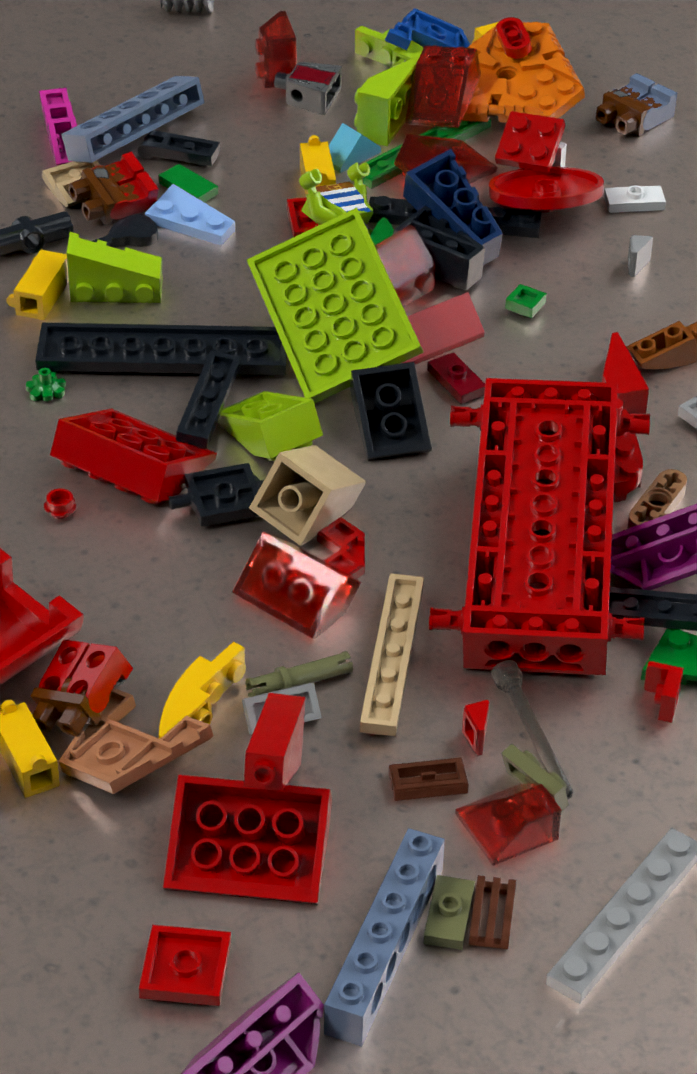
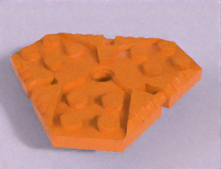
[422,22,585,123]

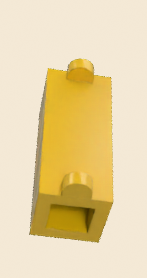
[300,135,336,195]
[6,250,69,320]
[0,700,60,798]

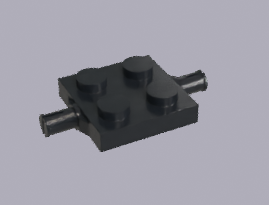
[168,463,265,527]

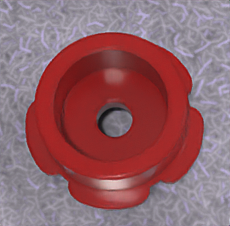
[44,488,77,519]

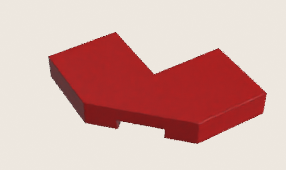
[317,517,365,590]

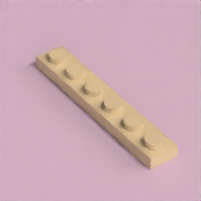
[360,573,424,737]

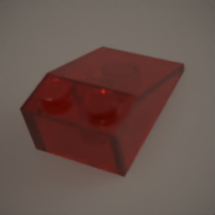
[405,45,481,128]
[394,134,498,184]

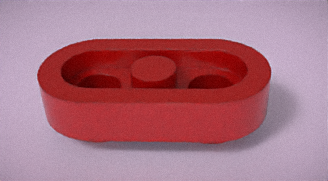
[496,17,532,59]

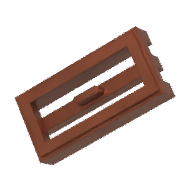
[388,757,469,801]
[469,875,516,950]

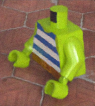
[299,162,373,235]

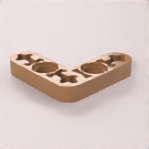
[627,469,687,528]

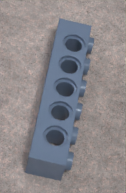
[61,76,205,163]
[324,828,445,1047]

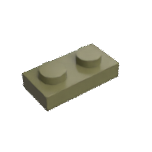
[501,744,569,815]

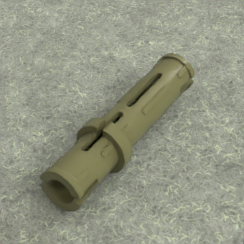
[245,651,353,697]

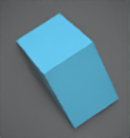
[329,123,382,173]

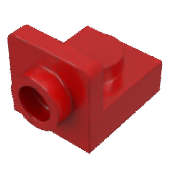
[644,661,684,723]

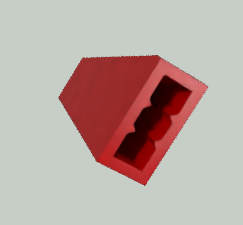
[244,693,306,792]

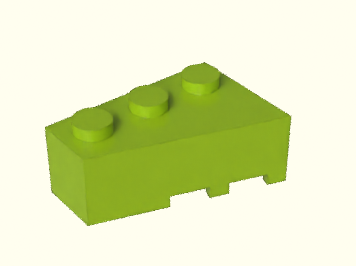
[67,232,163,303]

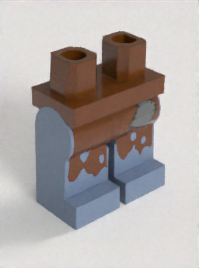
[596,73,678,137]

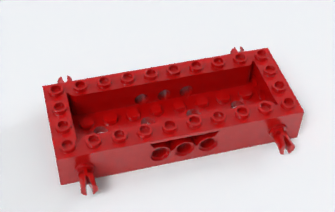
[429,378,650,675]

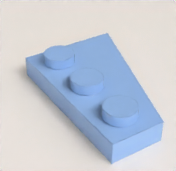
[145,184,235,246]

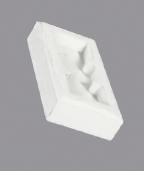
[604,185,666,213]

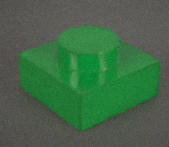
[505,284,547,318]

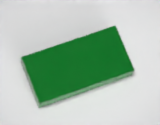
[158,164,219,203]

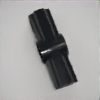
[0,211,74,256]

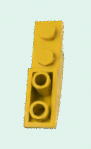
[159,641,246,739]

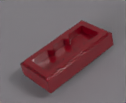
[427,352,485,404]

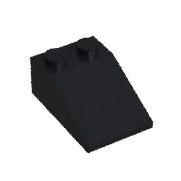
[350,362,432,461]

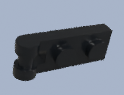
[137,130,221,166]

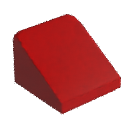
[462,700,489,756]

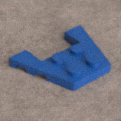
[385,8,470,58]

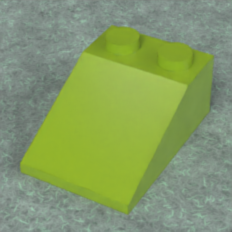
[354,57,420,147]
[217,391,323,461]

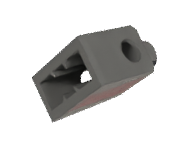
[274,62,342,115]

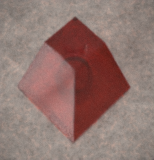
[455,784,562,866]

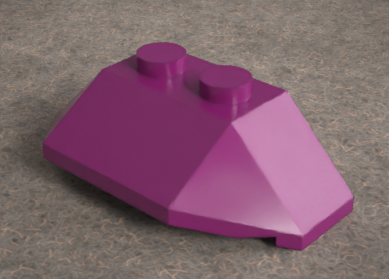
[610,503,697,590]
[181,972,324,1074]

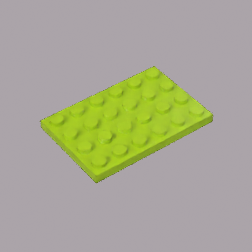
[247,207,424,404]

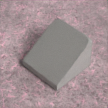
[628,235,653,277]

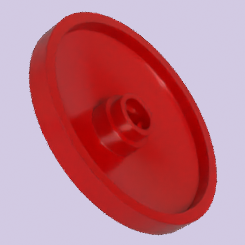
[489,167,604,212]

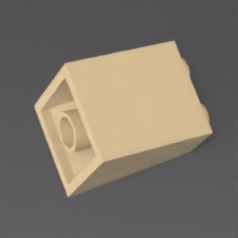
[249,445,366,546]

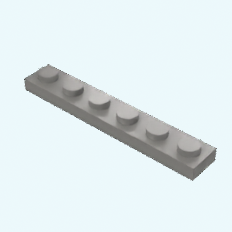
[546,828,697,1004]

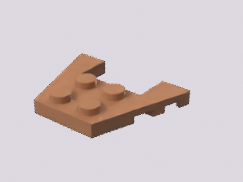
[58,688,214,794]

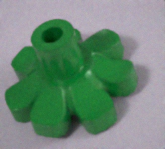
[26,368,66,401]

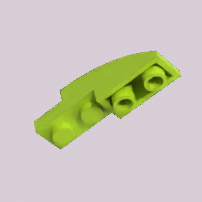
[355,26,440,86]

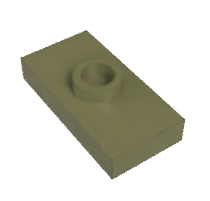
[423,875,475,950]

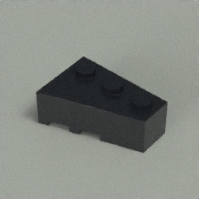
[391,205,485,290]

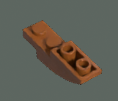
[626,321,697,369]

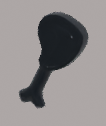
[92,214,158,247]

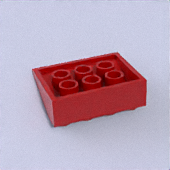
[50,408,217,504]
[163,775,333,905]

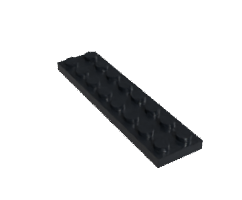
[35,322,287,376]

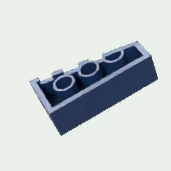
[403,149,503,265]

